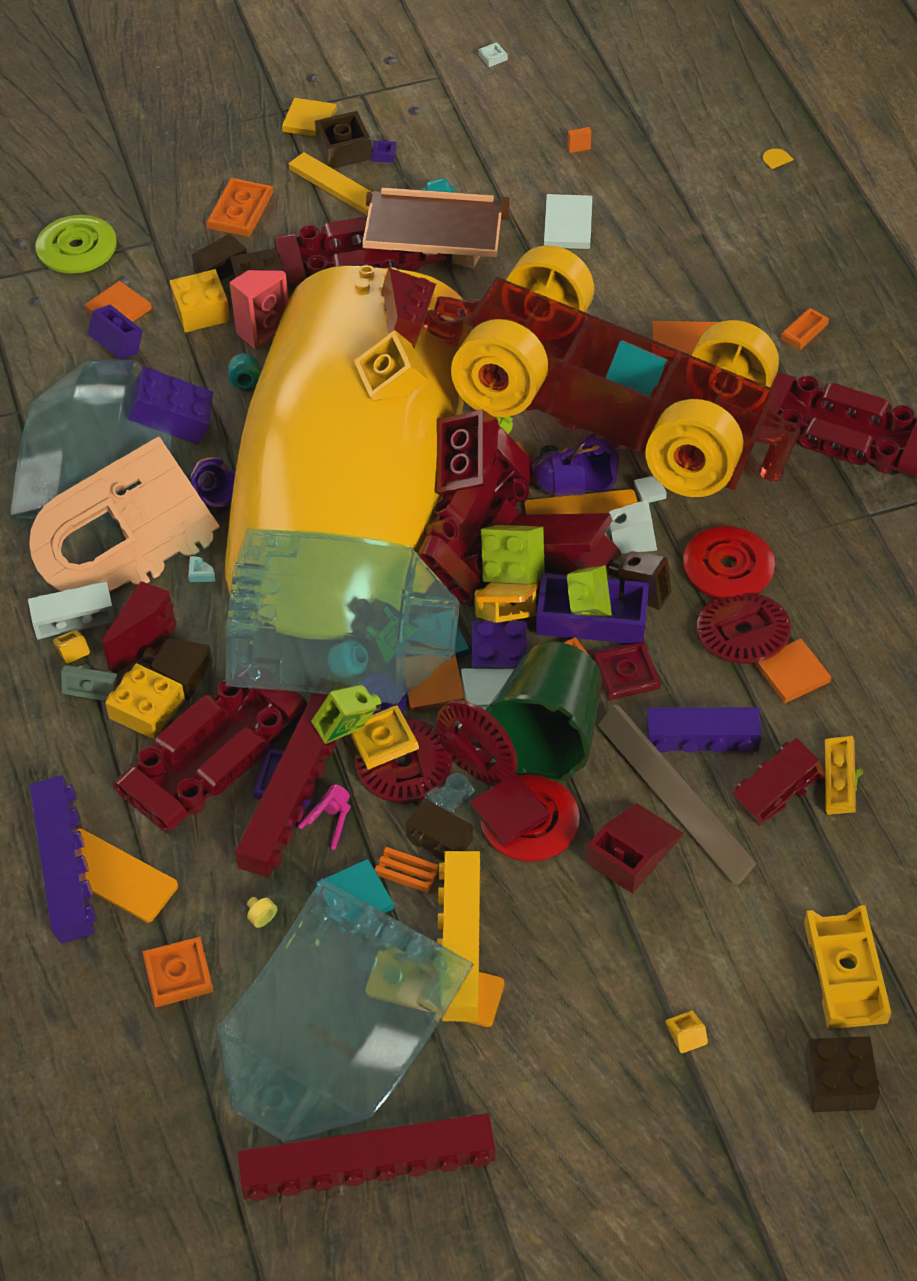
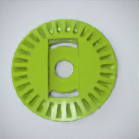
[35,215,117,274]

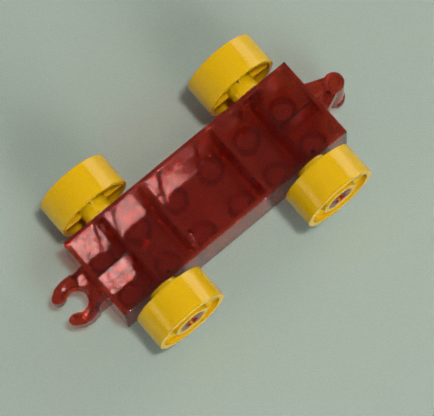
[423,245,801,497]

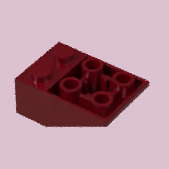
[586,803,683,894]

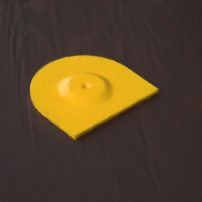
[763,149,794,169]

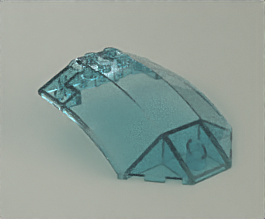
[10,359,172,520]
[226,529,460,705]
[215,878,474,1142]

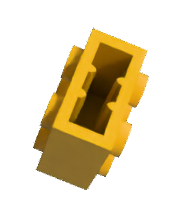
[105,663,185,740]

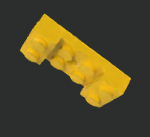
[804,905,891,1029]

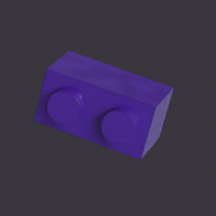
[88,304,143,360]

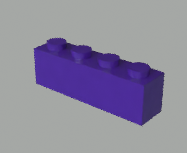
[646,707,762,753]

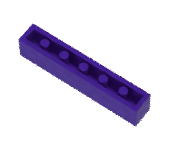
[29,775,97,944]

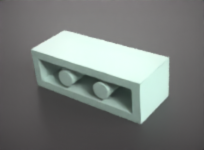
[28,582,115,639]

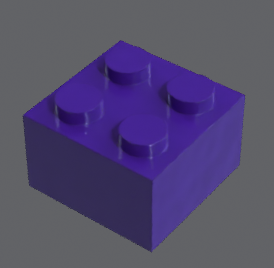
[472,621,527,669]

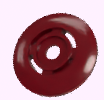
[696,593,791,664]
[436,700,517,786]
[355,719,453,803]

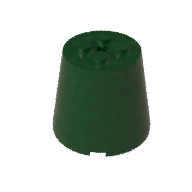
[485,642,602,782]

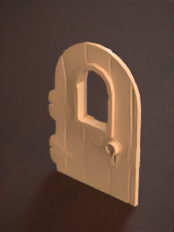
[29,436,220,593]

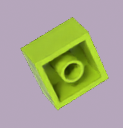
[481,525,545,585]

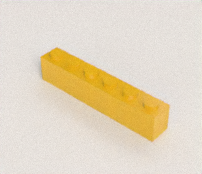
[436,851,480,1022]

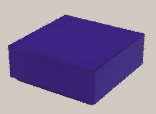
[372,141,396,163]

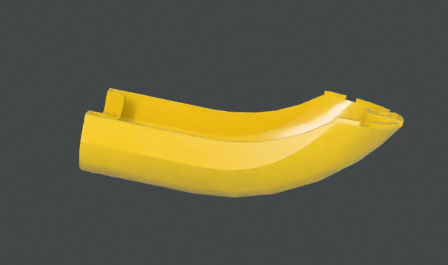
[225,265,477,640]

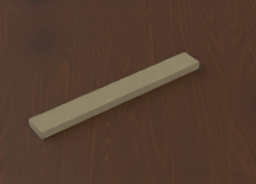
[598,705,757,885]

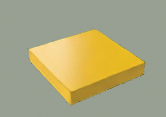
[282,98,337,137]
[349,705,419,770]

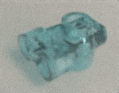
[425,773,475,814]

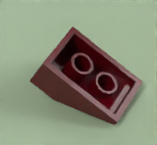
[437,409,498,495]
[101,581,177,674]

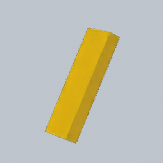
[825,736,856,815]

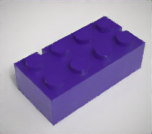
[536,573,649,644]

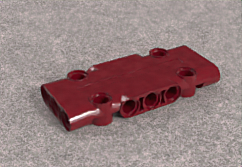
[274,216,447,287]
[751,371,917,478]
[416,425,534,604]
[113,661,307,833]

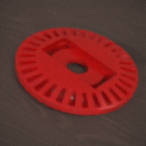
[683,526,775,598]
[480,774,580,862]

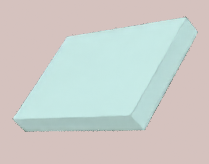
[544,194,592,249]

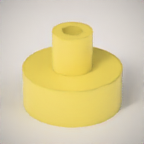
[247,897,278,928]

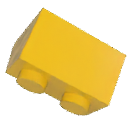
[354,330,428,400]

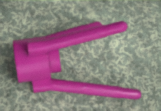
[298,784,351,850]

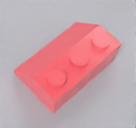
[229,270,289,349]

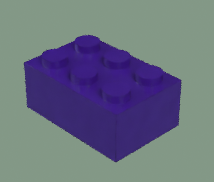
[128,366,213,445]

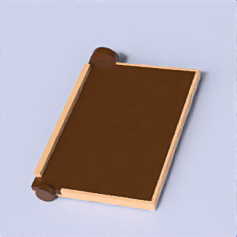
[363,188,510,257]

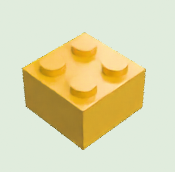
[170,269,231,333]

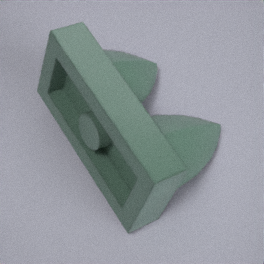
[61,664,118,701]

